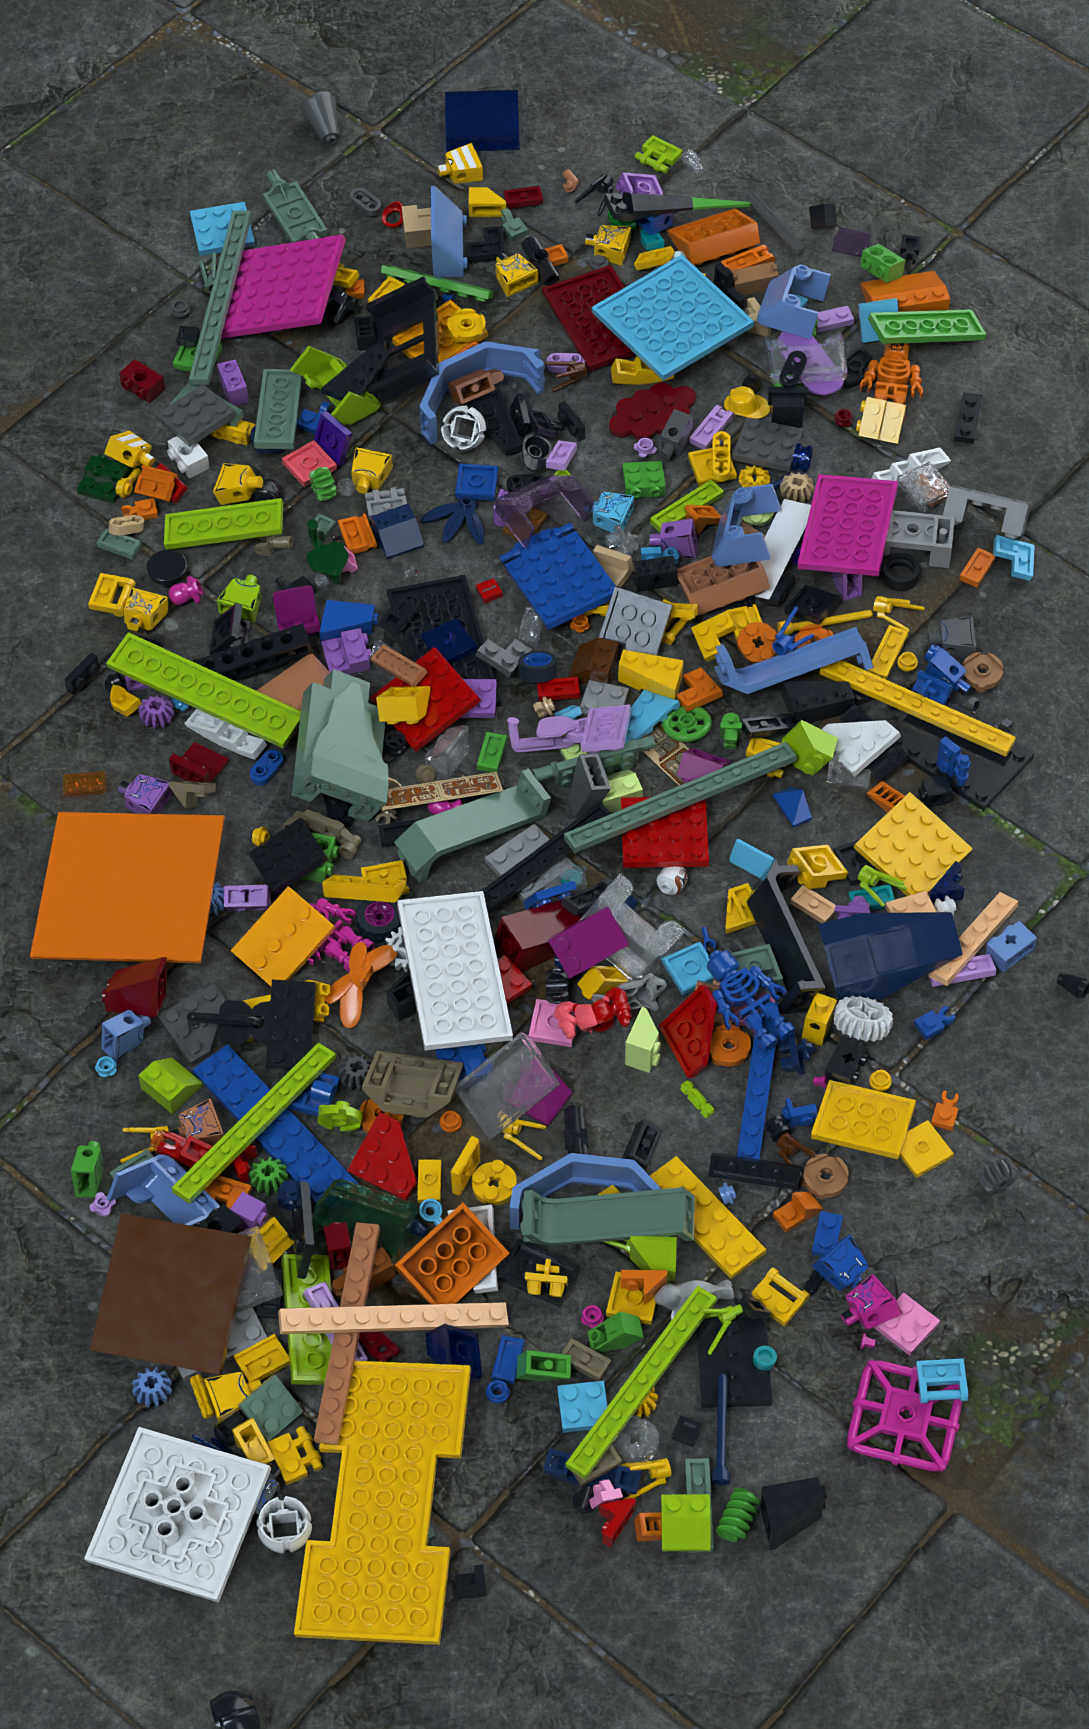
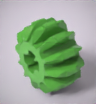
[309,467,337,501]
[249,1156,288,1196]

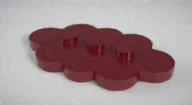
[609,383,696,440]

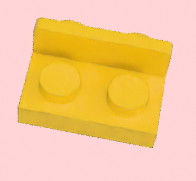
[211,420,256,446]

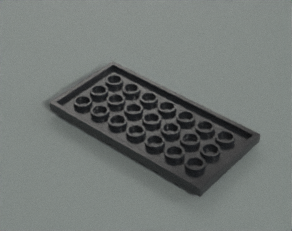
[386,575,501,707]

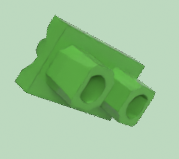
[720,713,742,749]

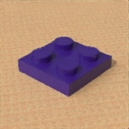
[314,411,352,466]

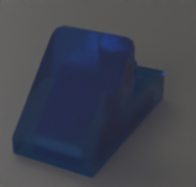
[930,861,965,903]

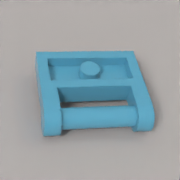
[916,1358,968,1404]

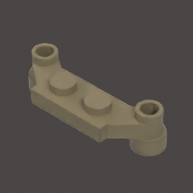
[283,809,362,859]

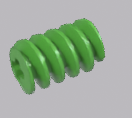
[716,1487,761,1542]

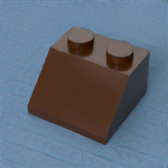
[568,638,619,684]

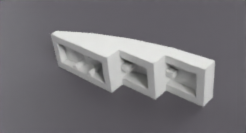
[871,448,951,487]
[185,709,267,760]

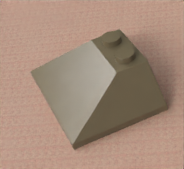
[362,1051,463,1118]

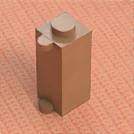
[732,262,779,296]

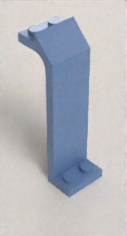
[714,627,873,694]

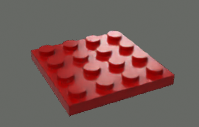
[370,647,481,752]
[621,797,709,868]

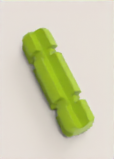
[680,1080,714,1118]

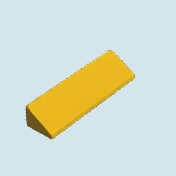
[322,875,406,903]

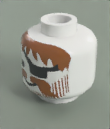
[656,867,688,895]

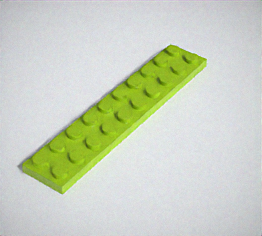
[106,632,301,749]

